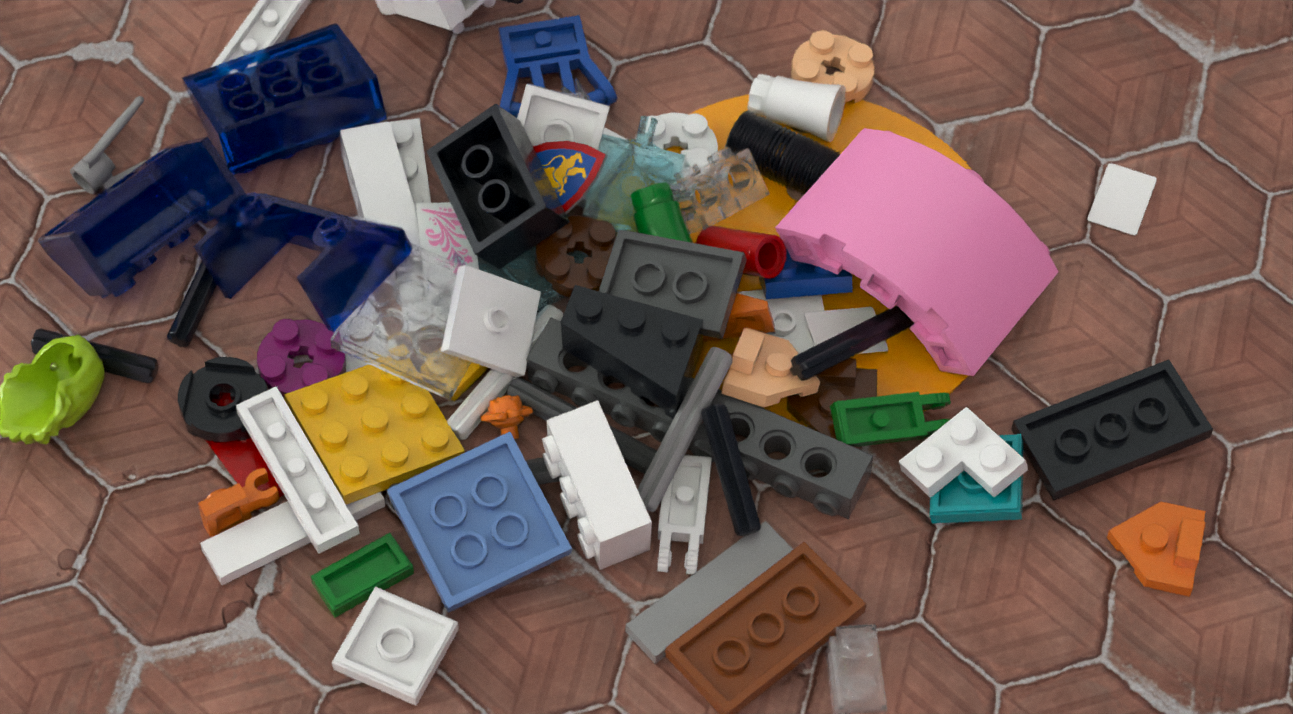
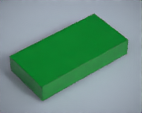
[311,533,414,618]

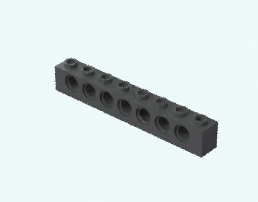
[526,317,873,519]

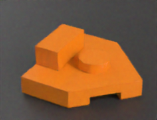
[1107,501,1206,597]

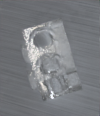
[669,147,770,234]

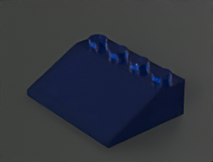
[182,23,387,176]

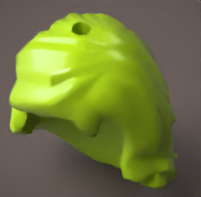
[0,335,105,444]

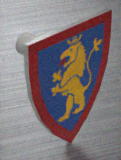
[533,141,608,214]

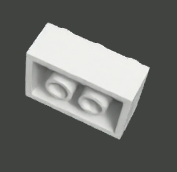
[542,400,652,570]

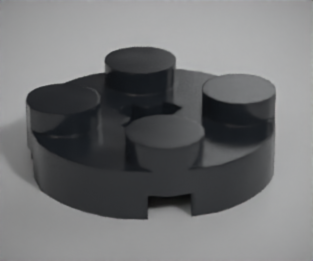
[178,357,267,442]

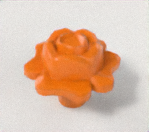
[481,395,533,439]

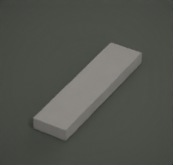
[625,521,793,664]

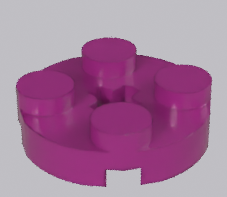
[257,319,346,398]

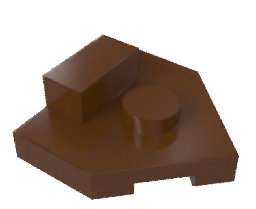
[787,358,877,440]

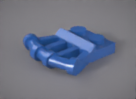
[499,15,617,118]

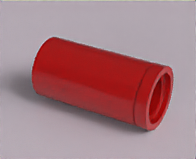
[696,226,786,278]

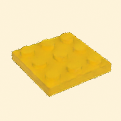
[284,352,465,505]

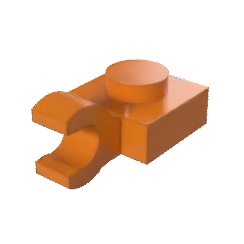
[198,468,279,538]

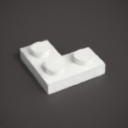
[899,407,1028,498]

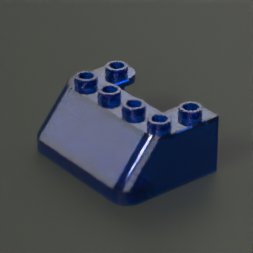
[38,137,246,298]

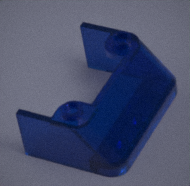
[193,192,412,332]

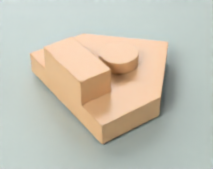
[721,327,820,407]

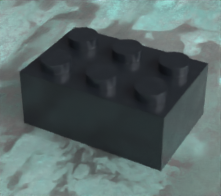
[426,104,570,269]

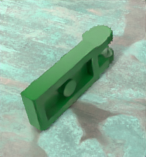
[830,392,951,447]

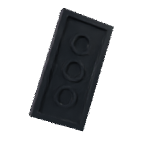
[1011,359,1213,501]

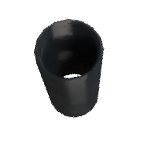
[724,110,840,194]

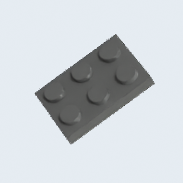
[599,229,747,339]

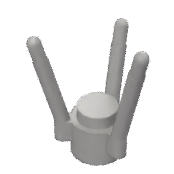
[70,96,160,194]

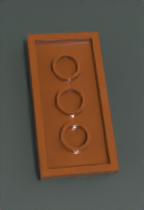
[665,542,866,714]

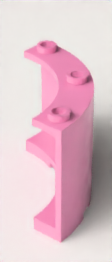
[775,128,1058,376]

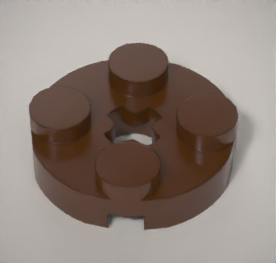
[535,216,616,297]

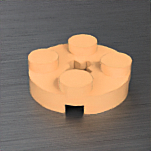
[791,30,875,104]

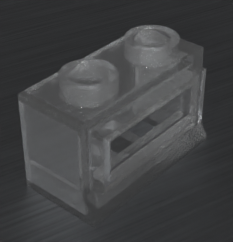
[825,624,887,714]

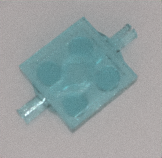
[582,116,685,236]

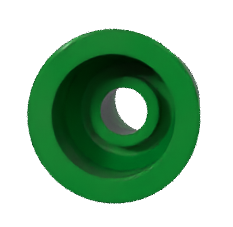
[630,182,693,243]

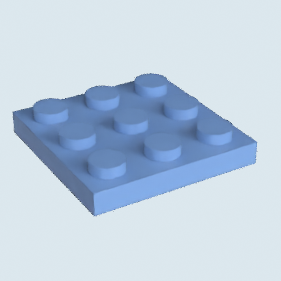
[387,432,572,613]

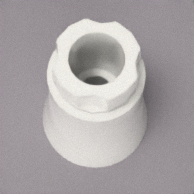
[747,74,846,142]

